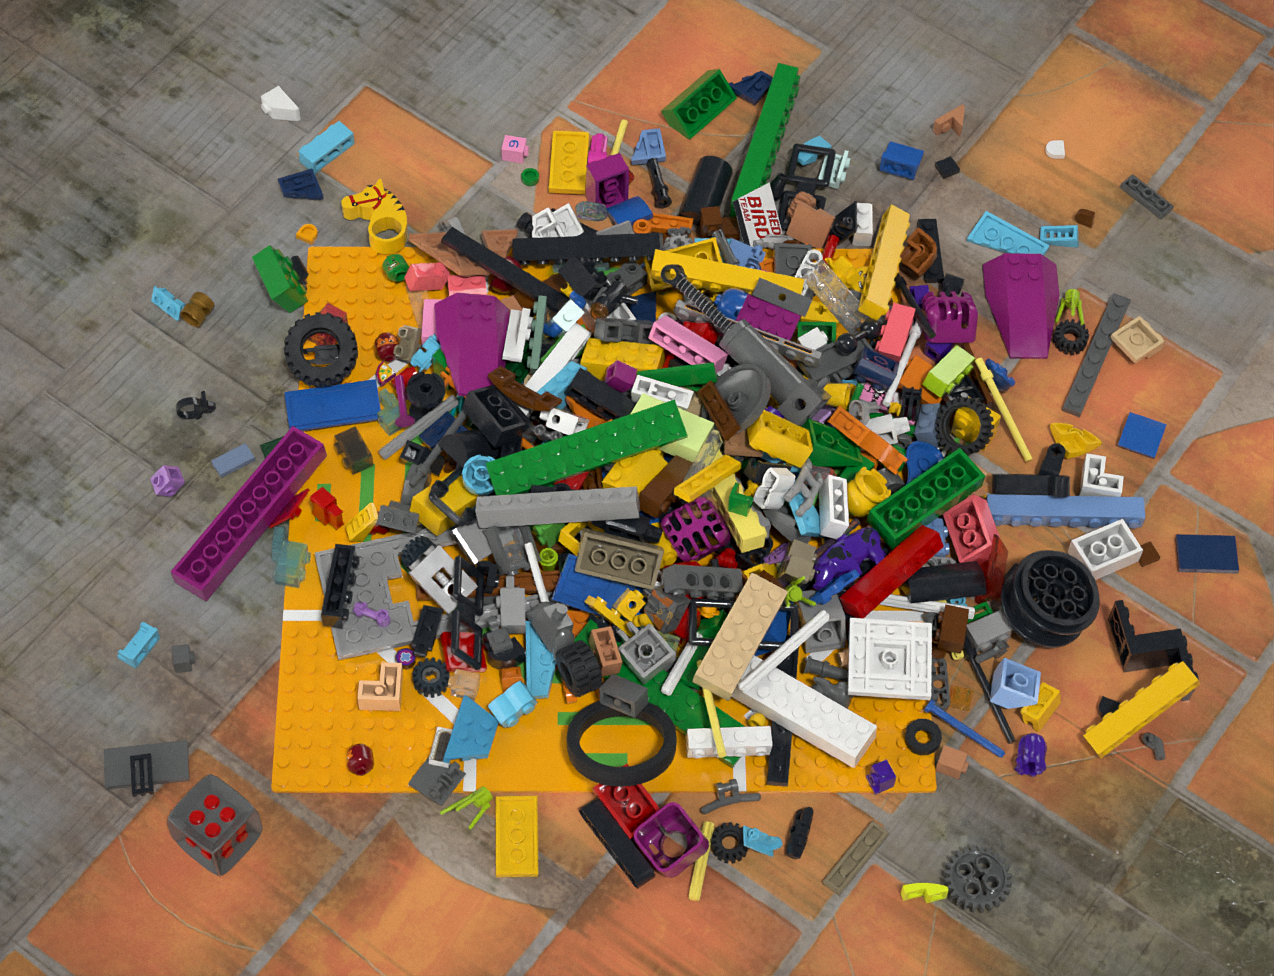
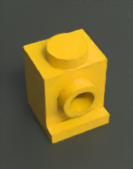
[612,588,646,621]

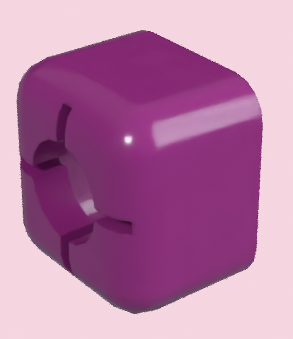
[634,802,709,878]

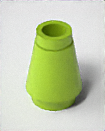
[539,548,558,571]

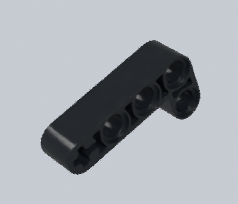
[991,474,1070,497]
[693,516,773,571]

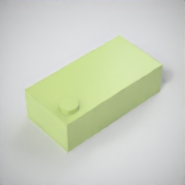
[631,393,714,464]

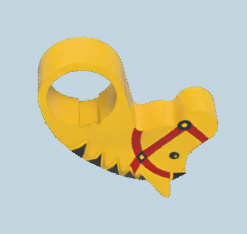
[341,179,408,254]

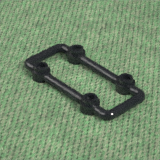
[429,463,496,526]

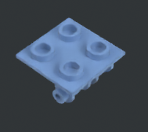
[723,238,766,270]

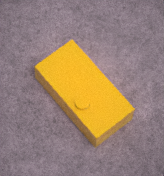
[410,469,485,536]

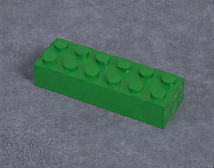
[867,448,985,549]

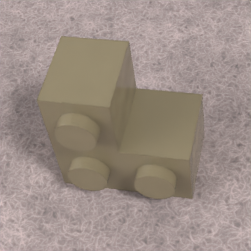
[777,539,817,587]

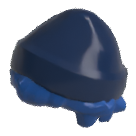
[985,358,1015,393]

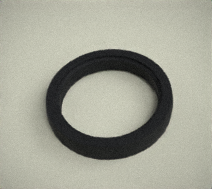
[566,701,677,787]

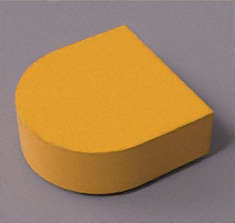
[296,224,318,245]

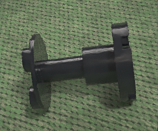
[407,372,446,431]

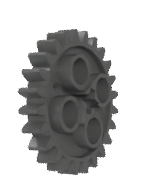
[943,845,1013,913]

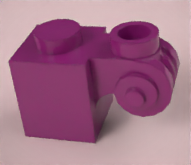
[605,360,637,393]

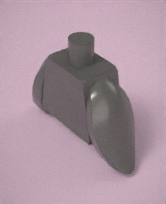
[525,601,575,664]

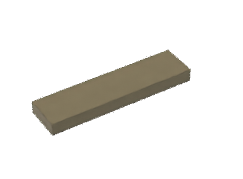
[822,820,889,896]

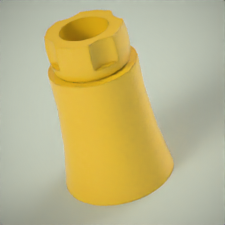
[823,383,851,410]

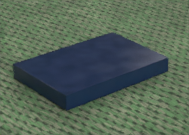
[1175,534,1239,573]

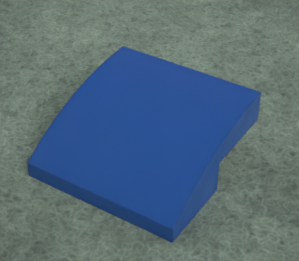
[605,196,653,226]
[1118,412,1167,459]

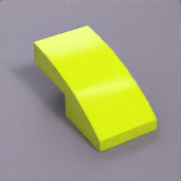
[901,883,949,903]

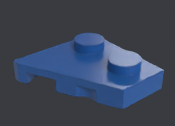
[809,569,860,606]

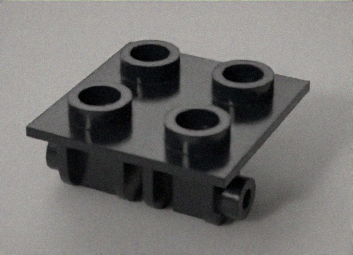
[826,201,858,246]

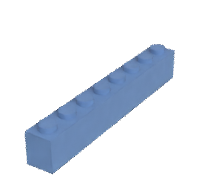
[986,494,1145,529]

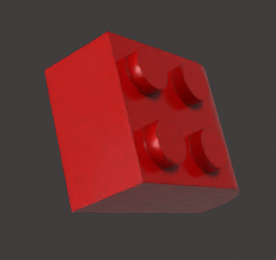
[593,763,660,839]

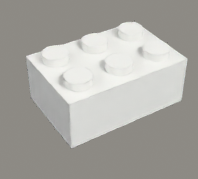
[1068,519,1143,580]

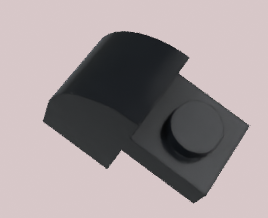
[482,631,526,670]

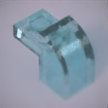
[377,388,403,436]

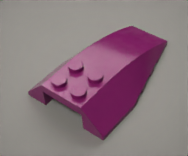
[982,253,1060,359]
[434,293,510,396]

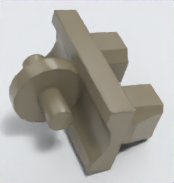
[393,325,422,361]

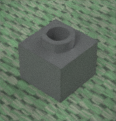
[172,644,195,673]

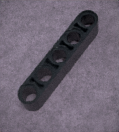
[579,797,656,889]

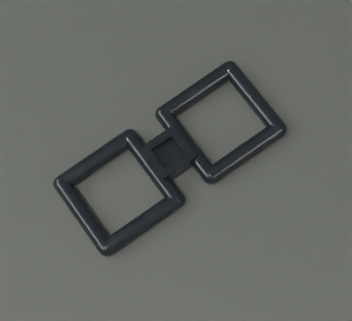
[778,144,836,231]
[451,556,485,671]
[688,598,799,651]

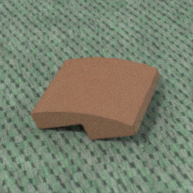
[786,201,835,249]

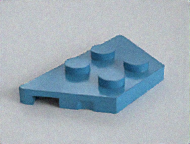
[443,695,499,763]

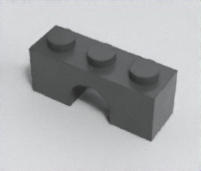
[594,317,656,344]

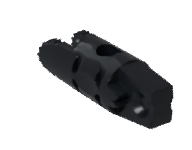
[786,807,814,860]

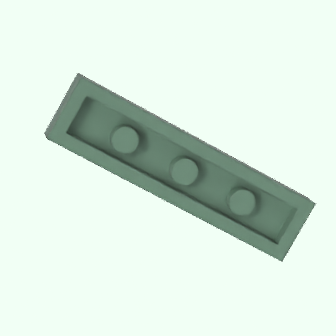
[527,296,547,375]

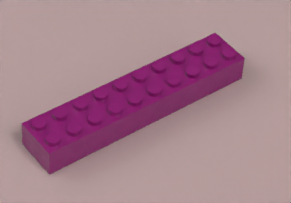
[170,426,327,602]

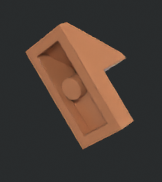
[933,104,965,136]

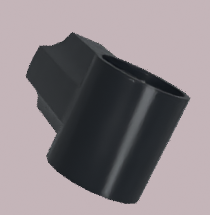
[941,273,964,304]

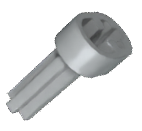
[849,399,881,425]

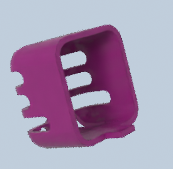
[921,291,978,343]
[661,496,731,562]

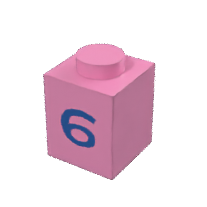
[502,135,529,163]

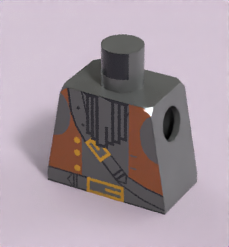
[642,585,691,634]

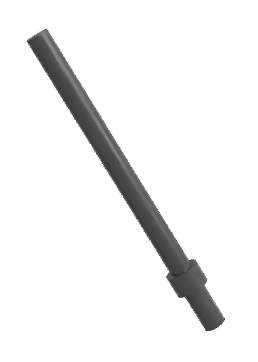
[408,410,468,488]

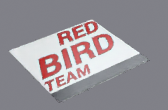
[733,183,782,247]

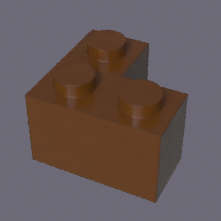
[700,206,740,241]

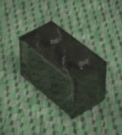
[333,426,374,475]

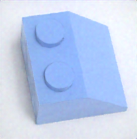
[990,658,1041,709]

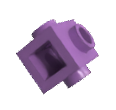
[150,465,185,497]

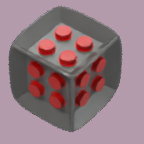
[167,774,263,877]

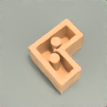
[358,662,403,711]

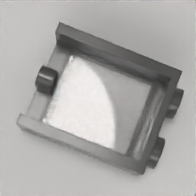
[482,525,541,576]

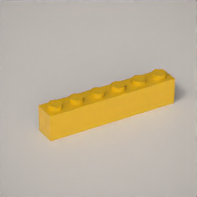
[1083,661,1200,759]

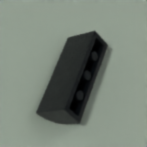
[900,561,986,603]

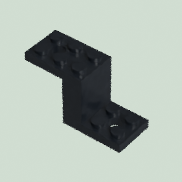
[1108,600,1199,702]

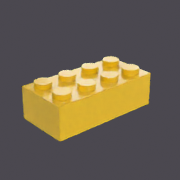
[580,338,664,382]

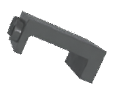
[377,500,426,534]

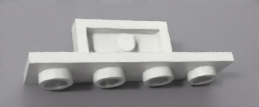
[502,308,533,362]

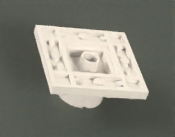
[848,618,932,700]

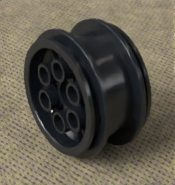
[1001,550,1100,648]

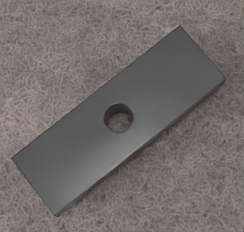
[1120,174,1174,220]
[752,277,813,317]

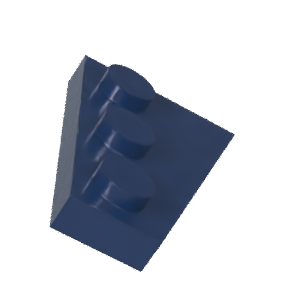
[624,291,657,323]

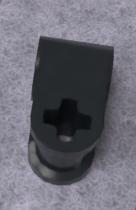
[1038,443,1065,475]

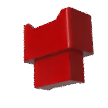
[310,487,344,530]

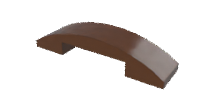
[488,366,562,411]

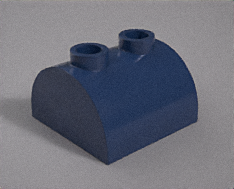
[853,346,899,390]

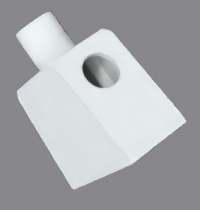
[540,408,590,435]

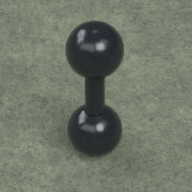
[836,318,882,355]

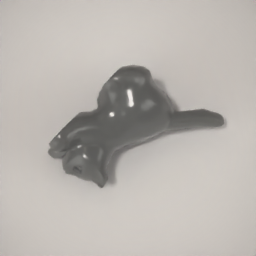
[811,677,854,709]

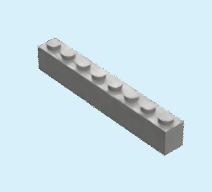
[475,486,640,528]

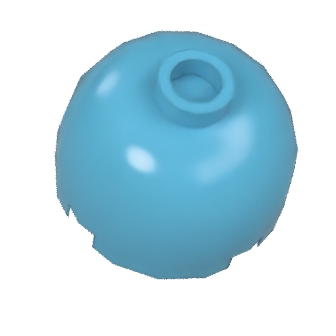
[462,455,495,496]

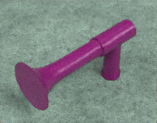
[395,375,415,427]

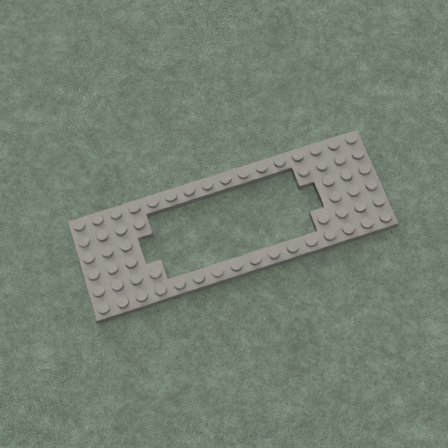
[315,524,583,660]

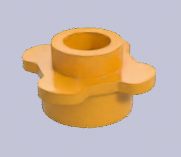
[697,607,720,618]

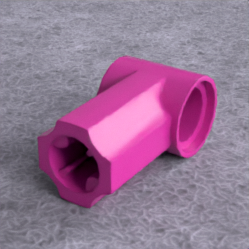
[588,133,608,164]

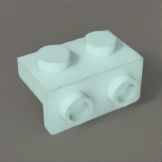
[818,150,851,189]

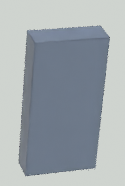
[211,443,255,478]

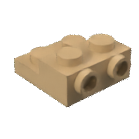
[1110,316,1165,364]

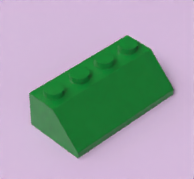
[661,69,737,140]

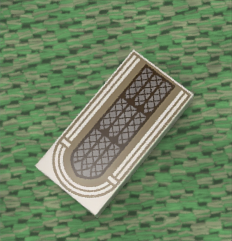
[428,727,453,768]

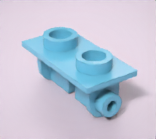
[151,286,186,321]
[410,334,441,372]
[743,826,783,857]

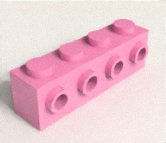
[648,316,728,373]

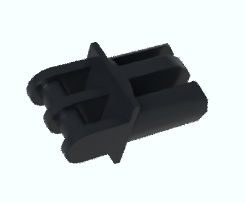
[899,386,922,421]

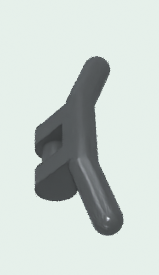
[701,779,761,814]

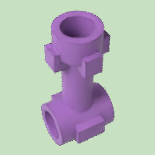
[353,602,391,627]

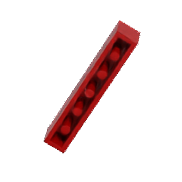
[840,525,944,619]

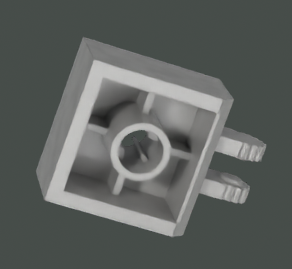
[617,621,676,685]

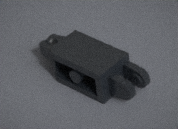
[591,515,663,543]

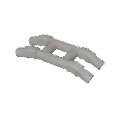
[784,458,824,517]

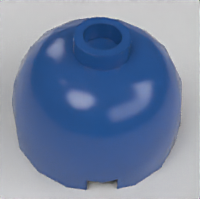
[714,288,748,321]

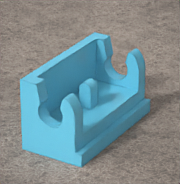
[117,622,160,669]

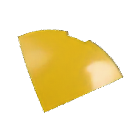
[1050,423,1102,459]

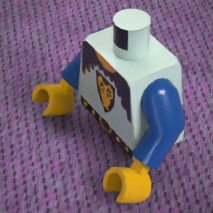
[531,282,586,337]

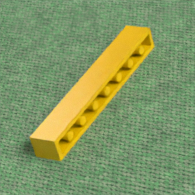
[858,204,910,320]
[650,249,804,303]

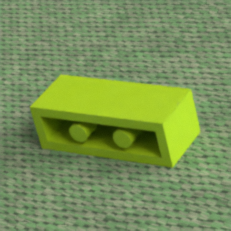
[922,345,975,398]

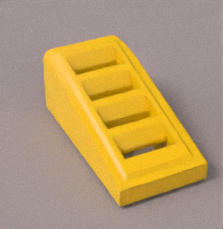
[345,503,378,541]

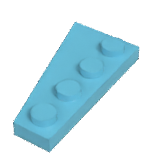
[525,621,556,699]

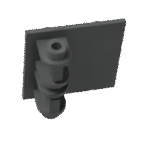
[408,755,466,806]

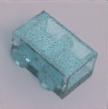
[274,540,311,588]

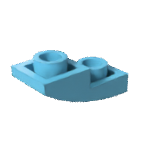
[798,136,832,165]

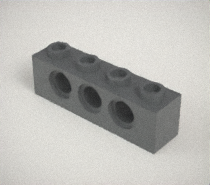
[663,564,743,600]

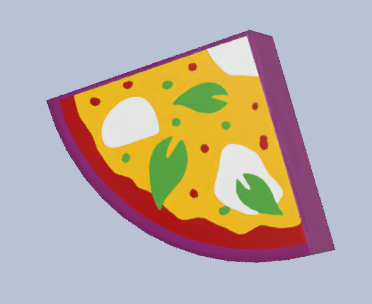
[376,361,396,387]

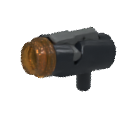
[590,281,638,320]

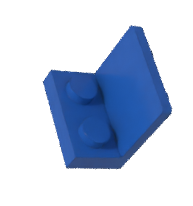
[880,142,924,180]

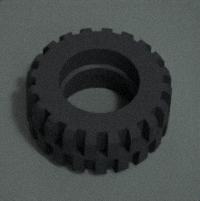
[284,312,358,388]

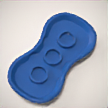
[906,441,944,485]

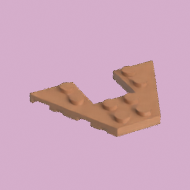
[409,229,518,277]

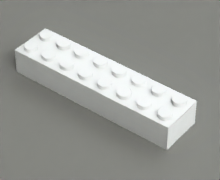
[732,655,877,768]

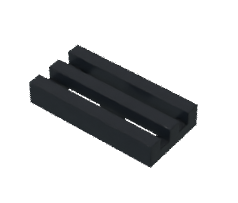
[130,753,154,797]

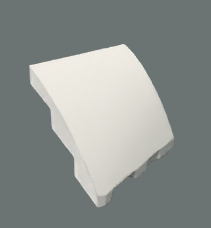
[532,203,584,238]

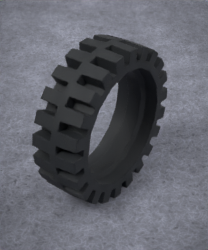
[935,397,994,455]

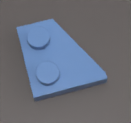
[631,128,666,165]

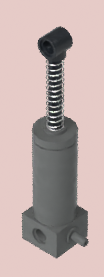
[661,264,832,427]

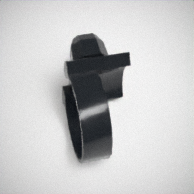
[176,391,216,420]

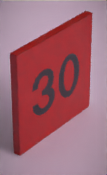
[269,488,310,528]

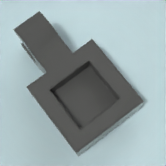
[486,615,513,654]

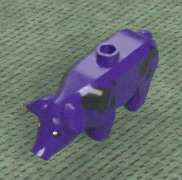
[813,527,886,590]

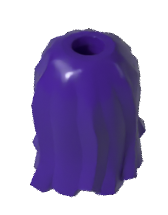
[1014,733,1047,777]

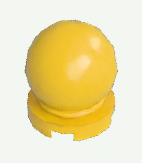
[847,467,891,517]

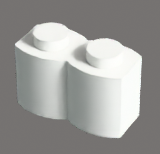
[754,468,795,509]

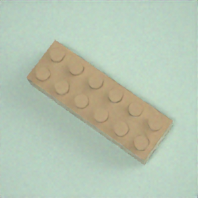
[692,573,788,701]

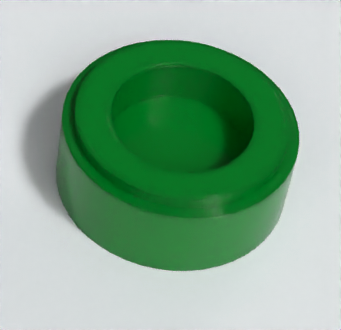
[521,168,539,186]

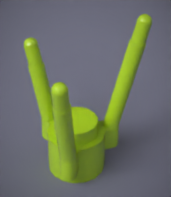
[1055,289,1085,326]
[784,576,816,607]
[440,786,493,830]

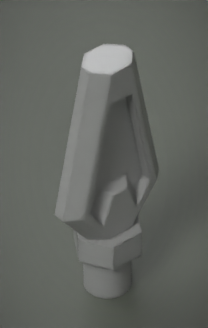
[753,234,794,250]

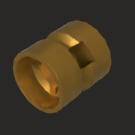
[180,291,215,327]

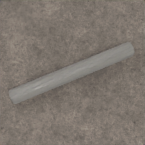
[379,395,459,459]

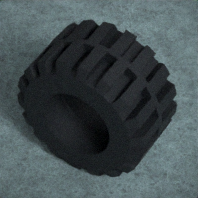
[556,640,602,697]

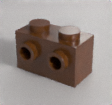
[935,604,969,653]

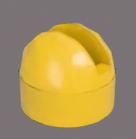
[748,713,766,727]

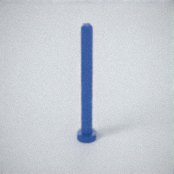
[924,699,1005,758]

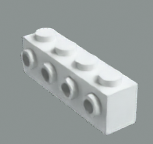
[685,726,772,758]

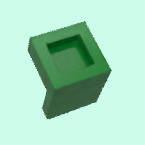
[728,482,754,517]

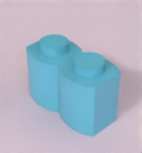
[488,681,538,728]

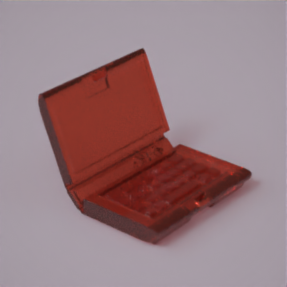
[974,534,1008,604]

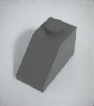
[401,464,432,505]

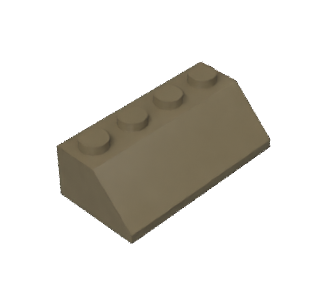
[575,528,664,590]

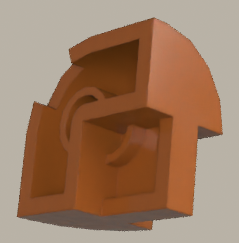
[900,227,937,278]

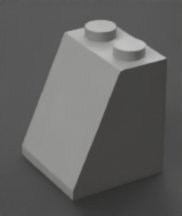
[451,520,514,566]
[795,590,845,653]

